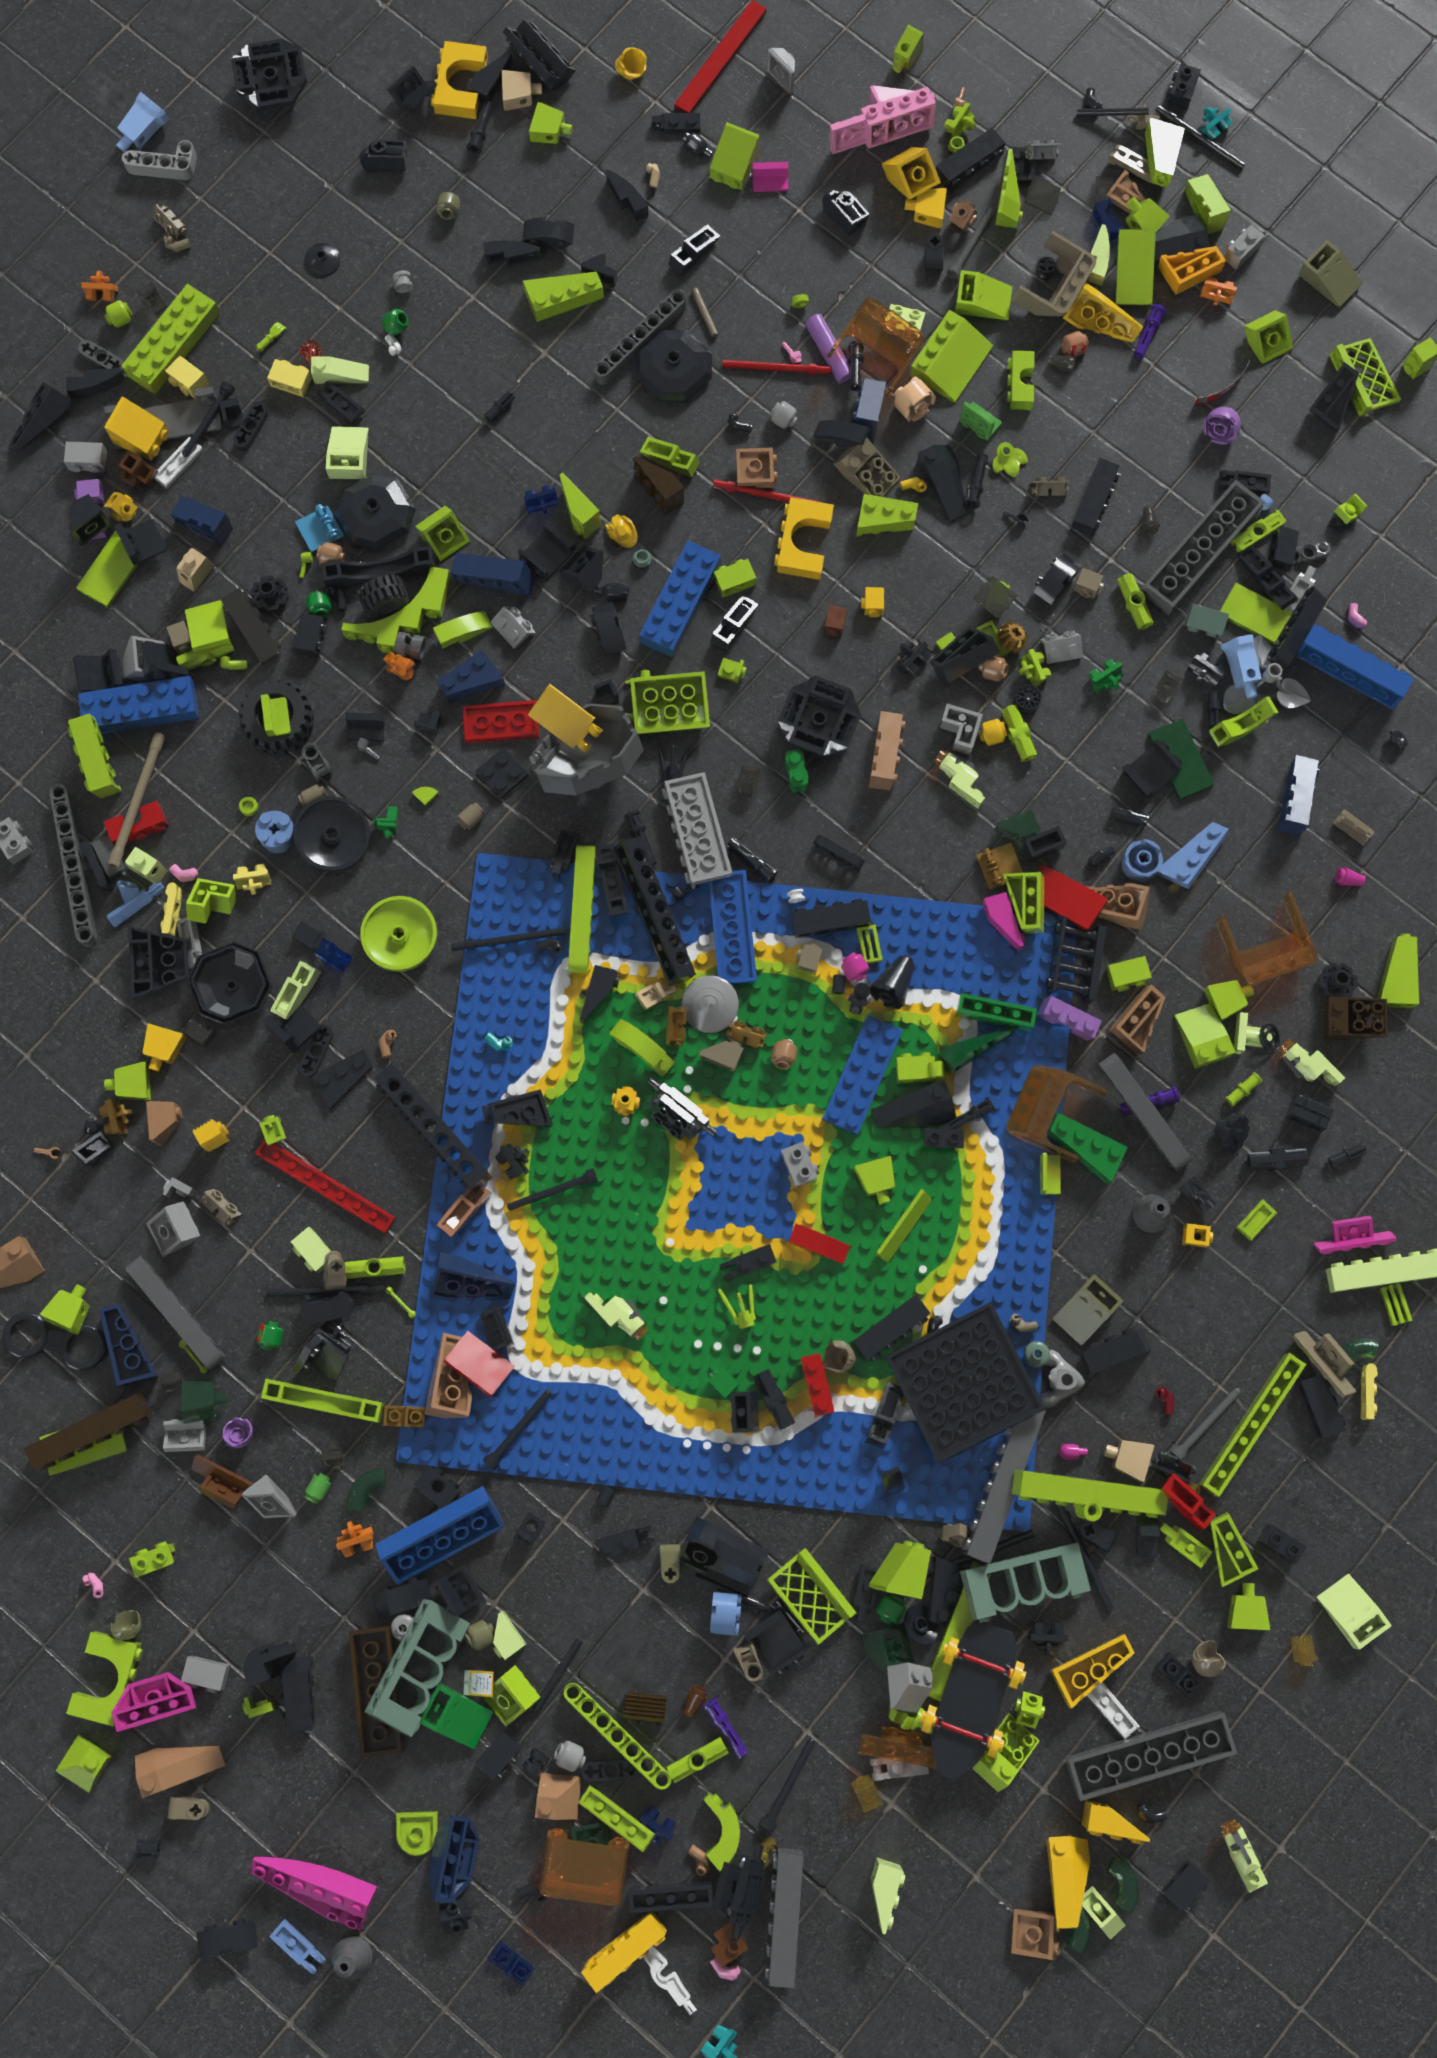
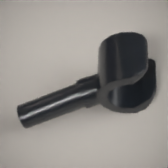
[1003,511,1029,528]
[672,884,699,900]

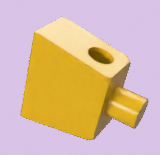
[904,188,947,229]
[143,1023,187,1072]

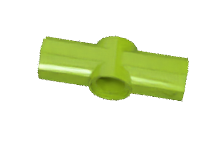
[1117,573,1154,630]
[176,639,235,670]
[1001,705,1037,762]
[345,1256,406,1279]
[666,1737,729,1783]

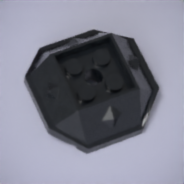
[231,39,307,111]
[778,676,861,758]

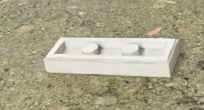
[154,437,204,489]
[1087,1682,1140,1740]

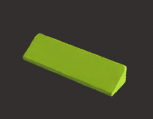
[876,1189,932,1262]

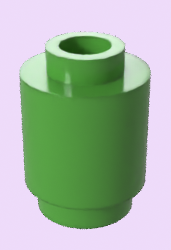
[304,1473,332,1504]

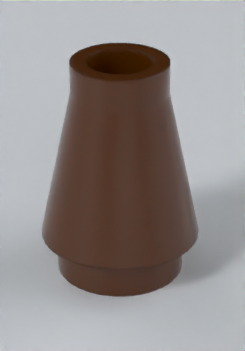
[683,1685,708,1718]

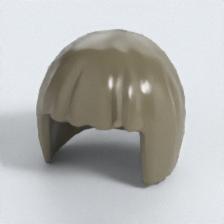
[824,1340,856,1373]
[1192,1640,1226,1677]

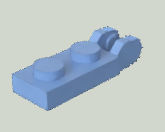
[269,1919,326,1974]

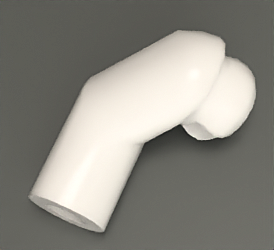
[385,334,401,356]

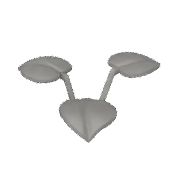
[1223,634,1311,715]

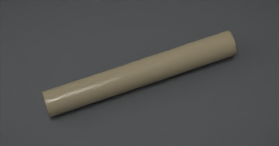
[691,288,718,338]

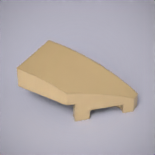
[635,982,677,1011]

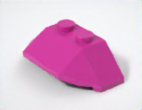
[112,1672,196,1732]

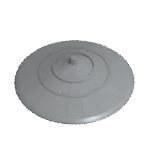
[682,976,739,1033]

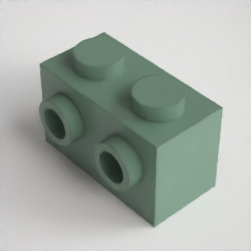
[1184,603,1229,638]

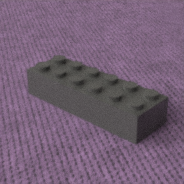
[765,1848,803,1988]

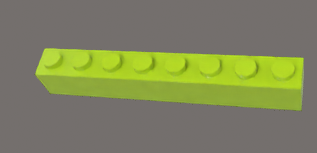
[1198,1353,1306,1497]

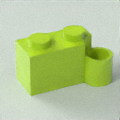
[895,1052,945,1083]

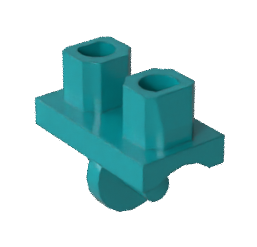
[1199,107,1233,140]
[701,2025,738,2058]

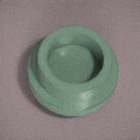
[633,549,652,568]

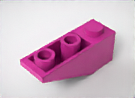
[982,892,1025,951]

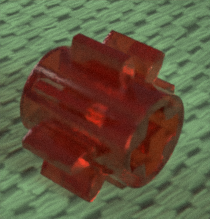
[300,340,322,362]

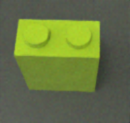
[710,122,759,190]
[869,1540,931,1599]

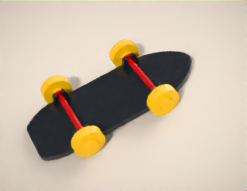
[919,1620,1026,1779]

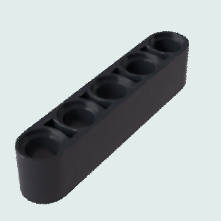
[1266,586,1328,671]

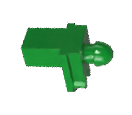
[373,806,399,839]

